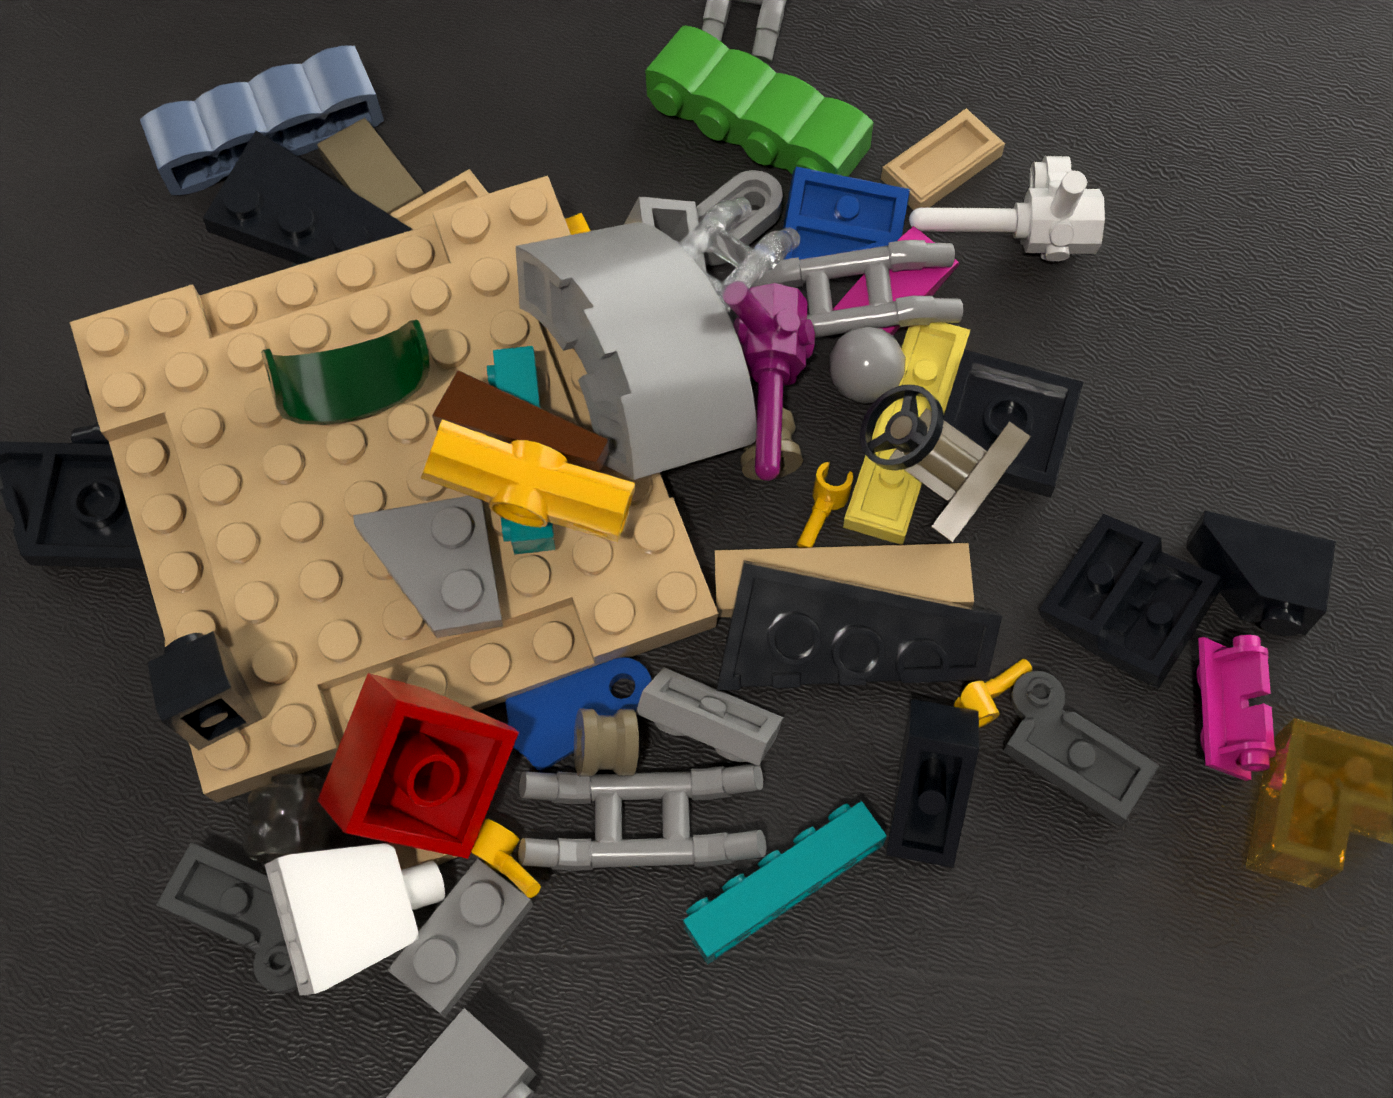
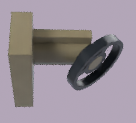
[860,385,1031,543]

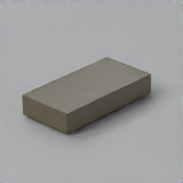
[317,117,424,214]

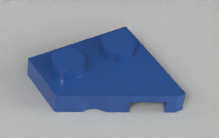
[777,166,910,262]

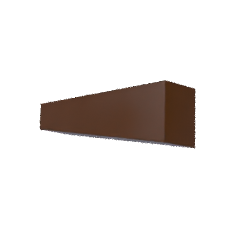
[432,370,609,472]

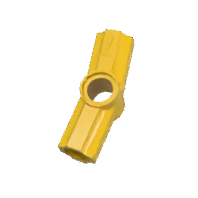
[421,419,635,543]

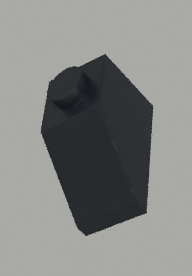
[1186,510,1336,636]
[147,631,262,750]
[886,699,979,868]

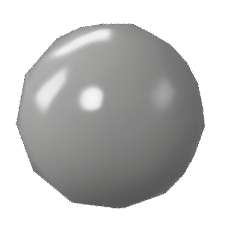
[829,327,906,404]

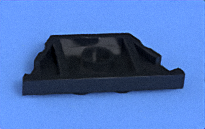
[0,441,145,569]

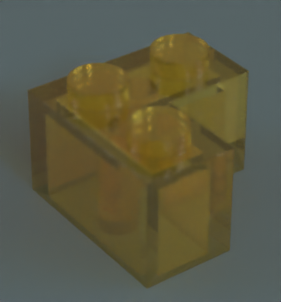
[1245,718,1393,889]

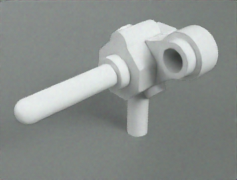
[909,156,1105,261]

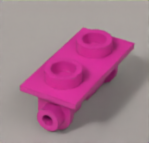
[1197,635,1276,781]

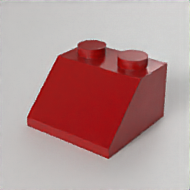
[317,673,519,859]

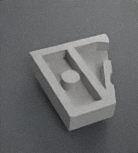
[353,496,503,638]

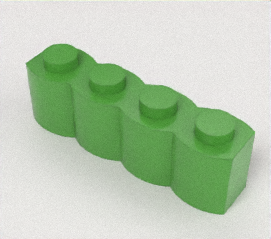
[645,26,874,177]

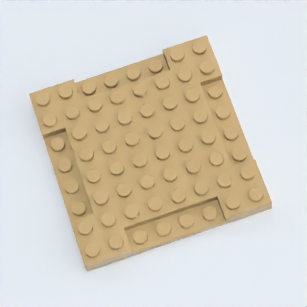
[70,175,718,803]

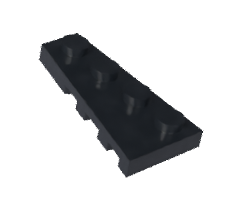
[203,131,413,265]
[717,560,1002,691]

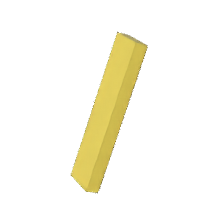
[843,323,970,545]

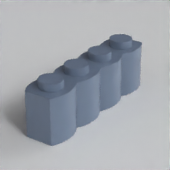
[140,45,384,195]

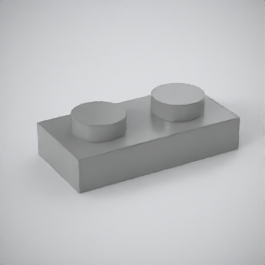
[636,667,784,766]
[388,859,533,1017]

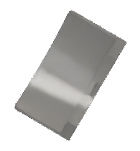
[516,222,757,480]

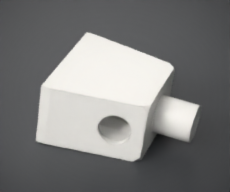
[265,843,445,995]

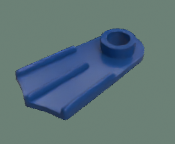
[506,657,652,772]

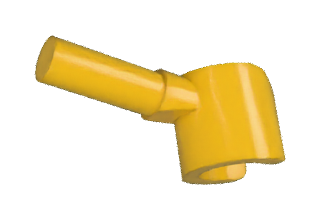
[796,462,853,548]
[954,659,1033,728]
[471,819,541,898]

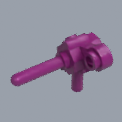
[723,281,815,481]

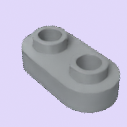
[696,170,783,265]

